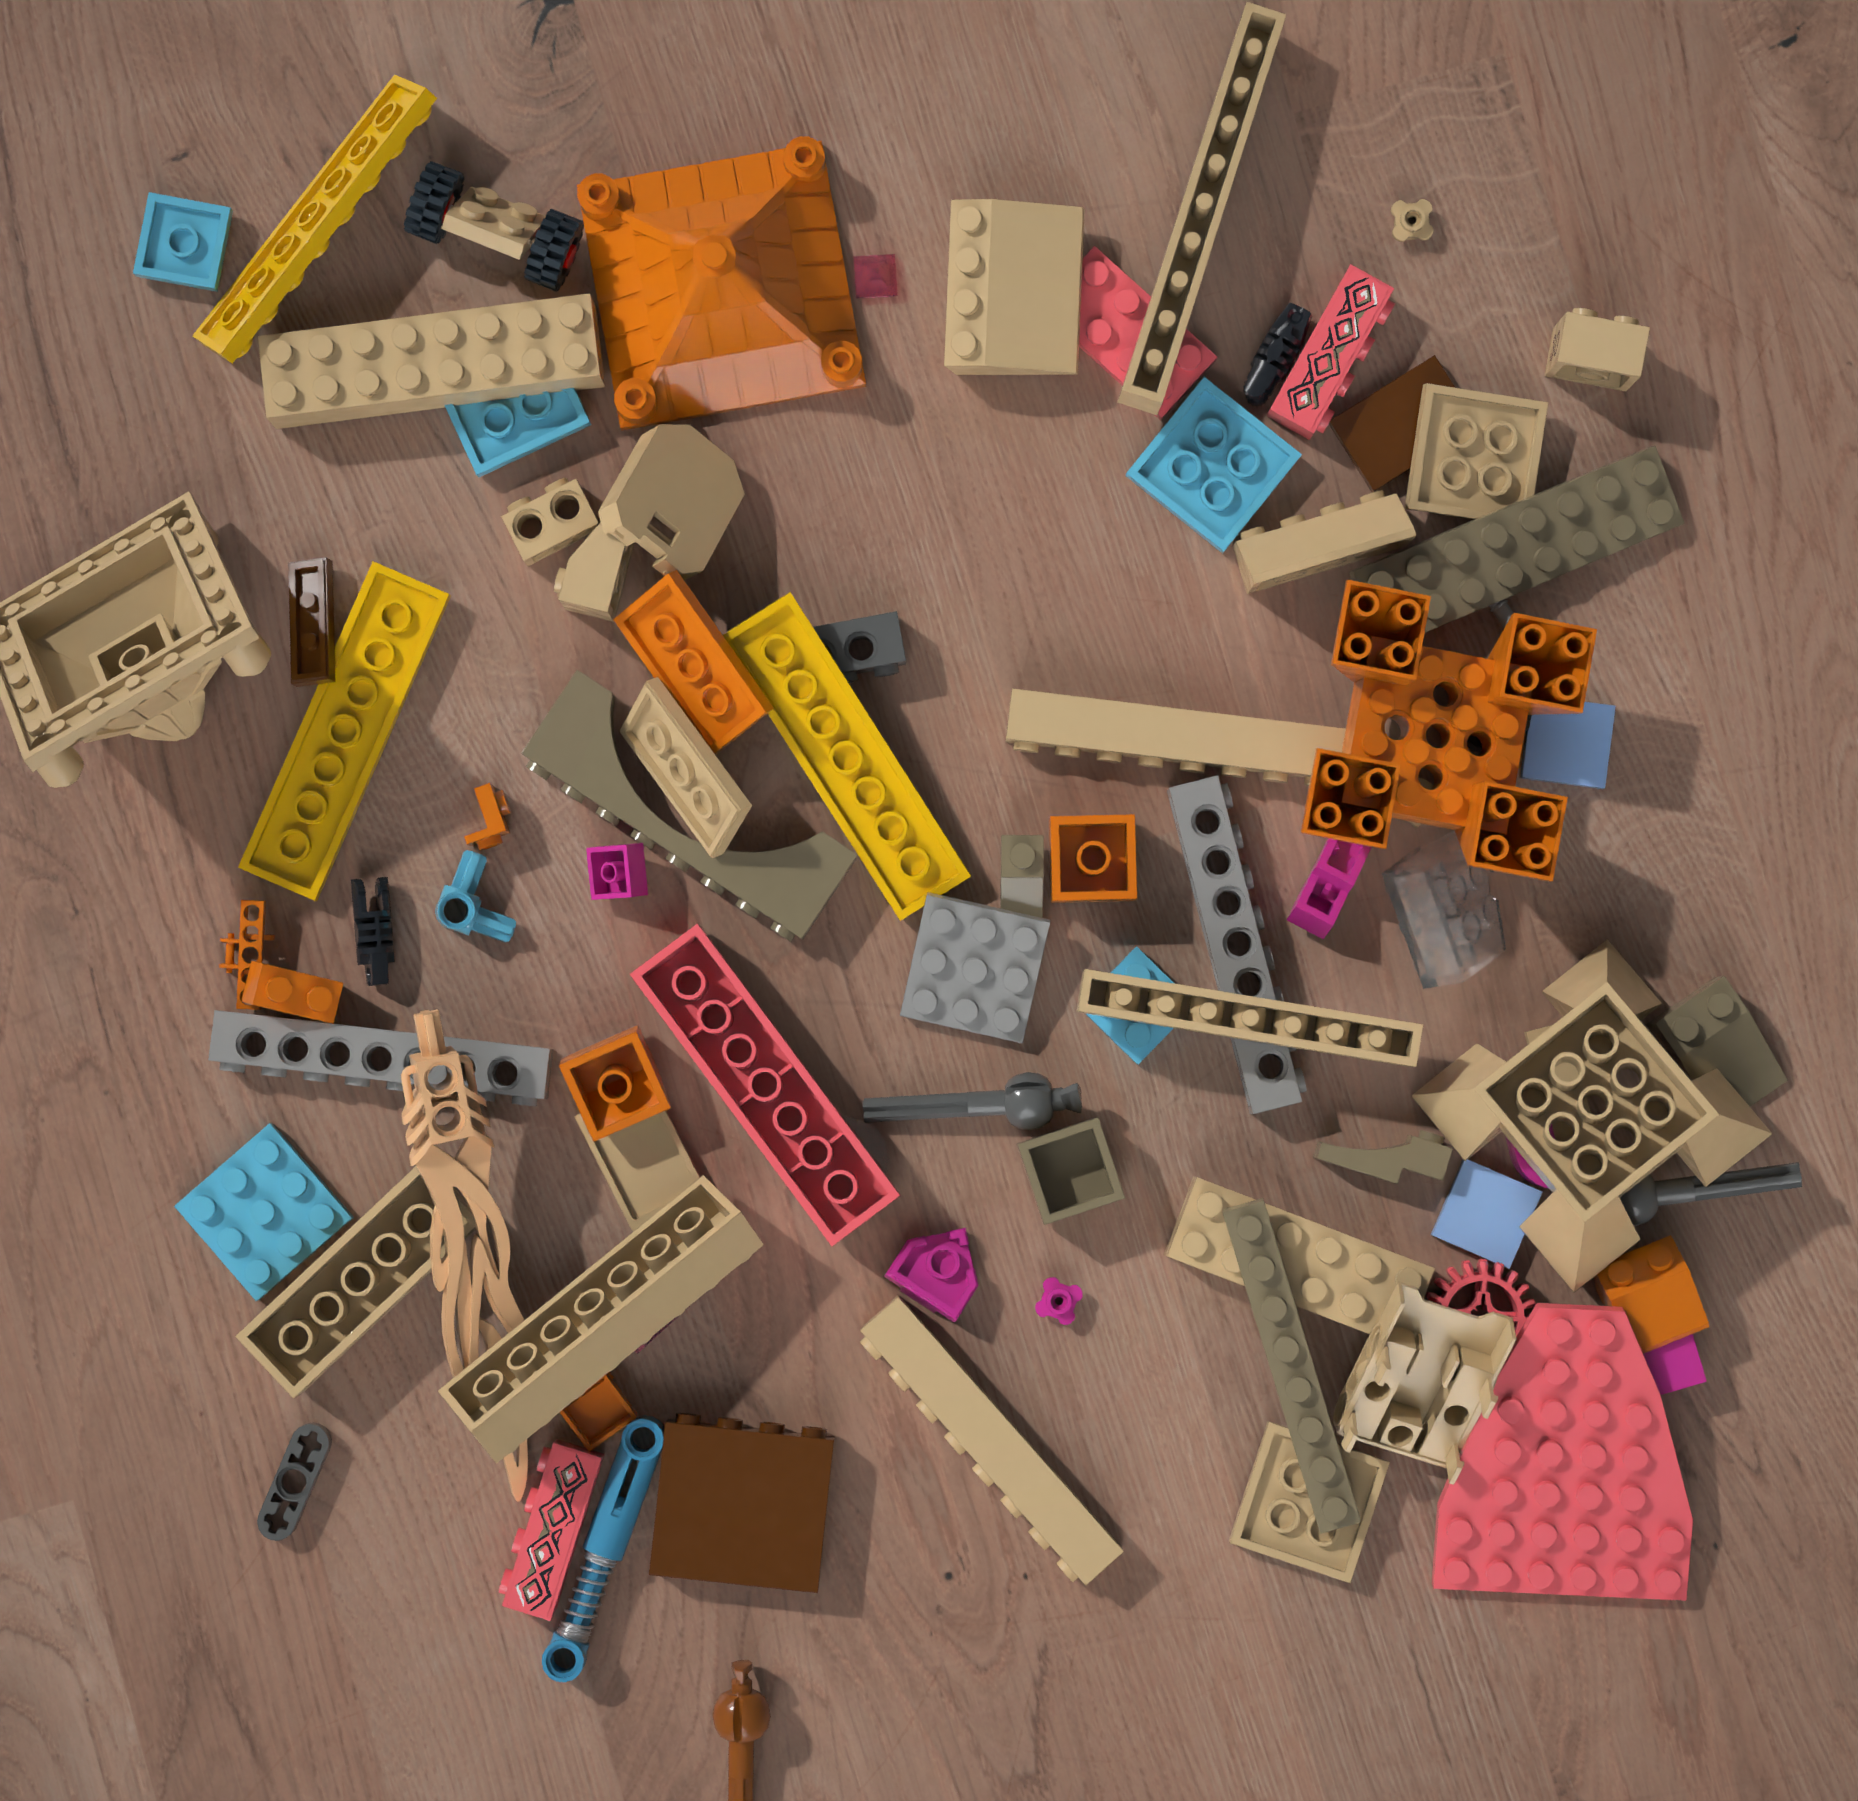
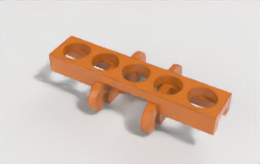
[219,900,275,1010]

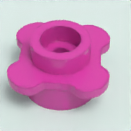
[1035,1277,1083,1325]

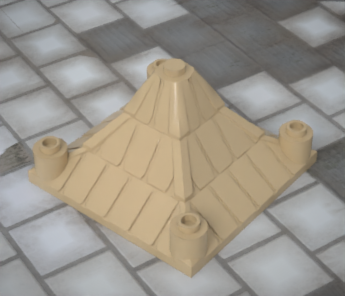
[0,491,271,788]

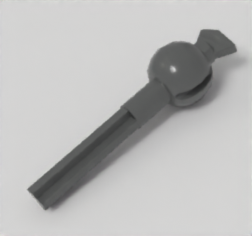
[863,1072,1082,1130]
[1620,1162,1802,1226]

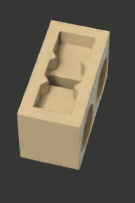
[501,478,599,566]

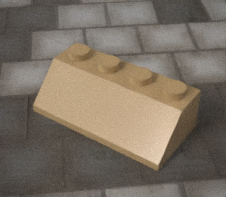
[1233,490,1416,594]

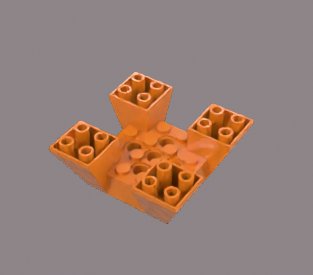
[1301,580,1597,882]

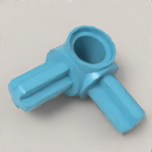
[435,850,516,942]

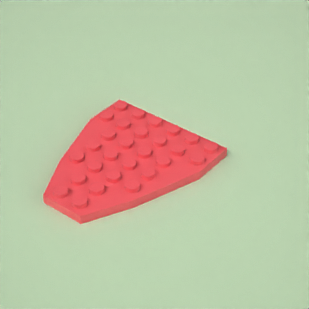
[1432,1303,1693,1601]

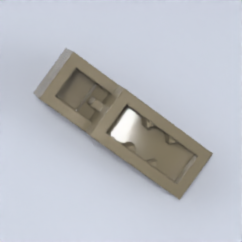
[1000,835,1044,963]
[1313,1130,1453,1184]

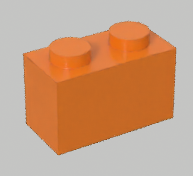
[242,961,344,1024]

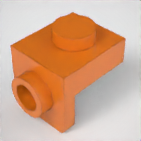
[464,783,511,851]

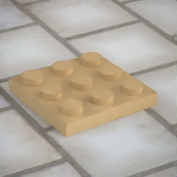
[1405,383,1548,520]
[1229,1421,1390,1583]

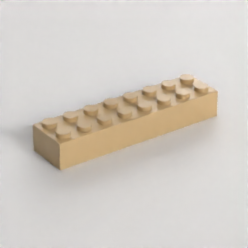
[258,293,605,429]
[438,1175,764,1464]

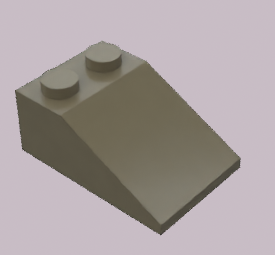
[1646,976,1788,1107]

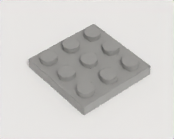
[900,892,1050,1043]

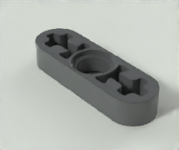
[257,1422,332,1541]

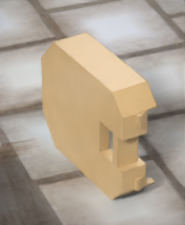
[598,424,745,580]

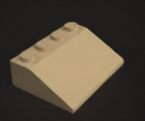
[944,199,1085,375]

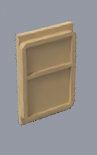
[574,1110,700,1232]

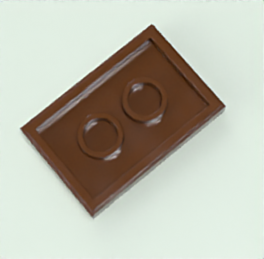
[1329,355,1455,493]

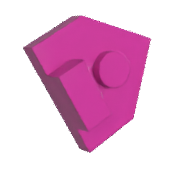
[884,1228,979,1322]

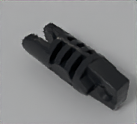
[1243,302,1312,408]
[351,877,395,986]

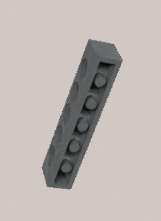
[653,611,906,683]

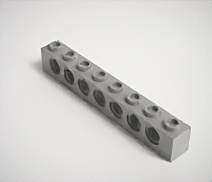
[1167,775,1307,1114]
[208,1010,554,1106]

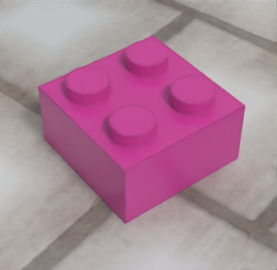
[586,843,648,900]

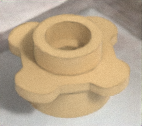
[1391,199,1434,242]

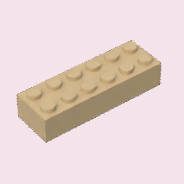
[235,1166,476,1398]
[1164,1176,1435,1334]

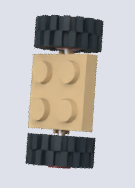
[404,161,584,292]

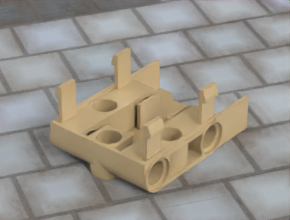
[1333,1282,1517,1485]

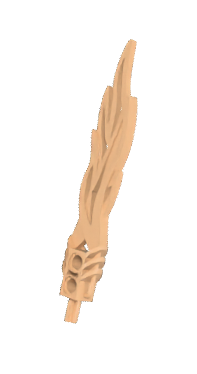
[401,1009,528,1502]

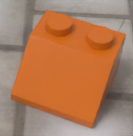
[559,1025,671,1142]
[1594,1235,1710,1354]

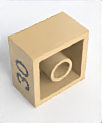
[1545,308,1650,391]

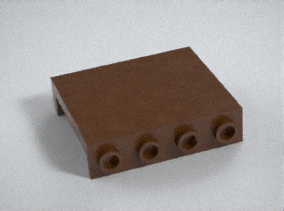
[649,1413,835,1593]

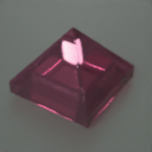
[853,254,897,299]

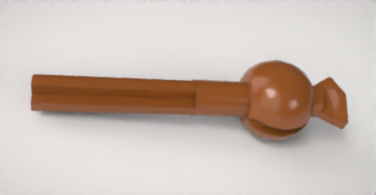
[712,1660,771,1801]

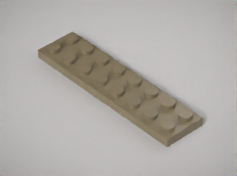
[1349,446,1685,632]

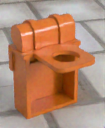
[560,1372,637,1452]

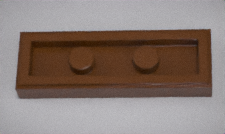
[288,557,336,687]

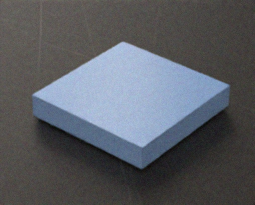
[1520,702,1616,789]
[1431,1159,1542,1269]

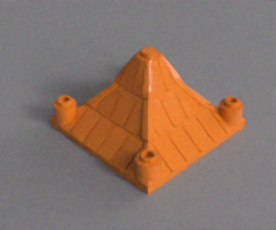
[577,136,866,431]

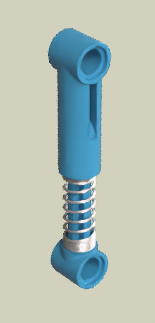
[542,1415,665,1683]

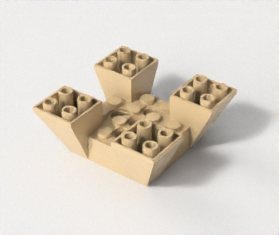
[1411,939,1772,1293]

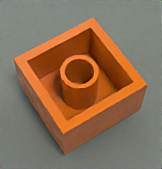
[1049,814,1137,903]

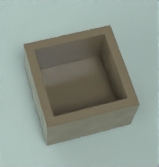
[1017,1117,1125,1225]

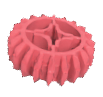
[1425,1259,1536,1337]

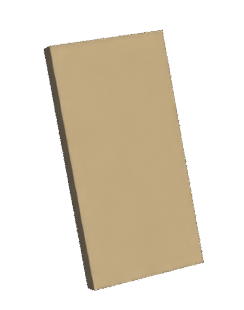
[620,677,752,858]

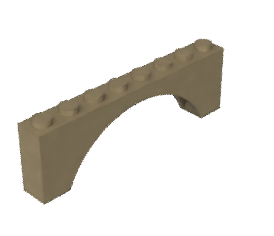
[521,670,858,942]

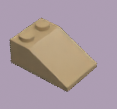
[554,522,634,622]

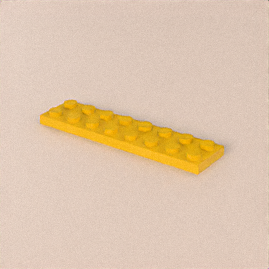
[192,74,437,364]
[238,561,451,901]
[723,591,971,921]

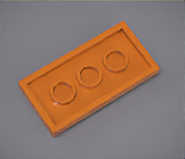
[613,570,774,754]

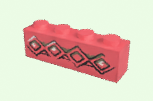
[1267,264,1395,440]
[498,1439,605,1621]

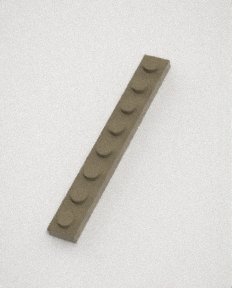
[1222,1198,1361,1534]

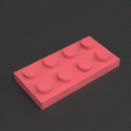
[1079,246,1217,420]

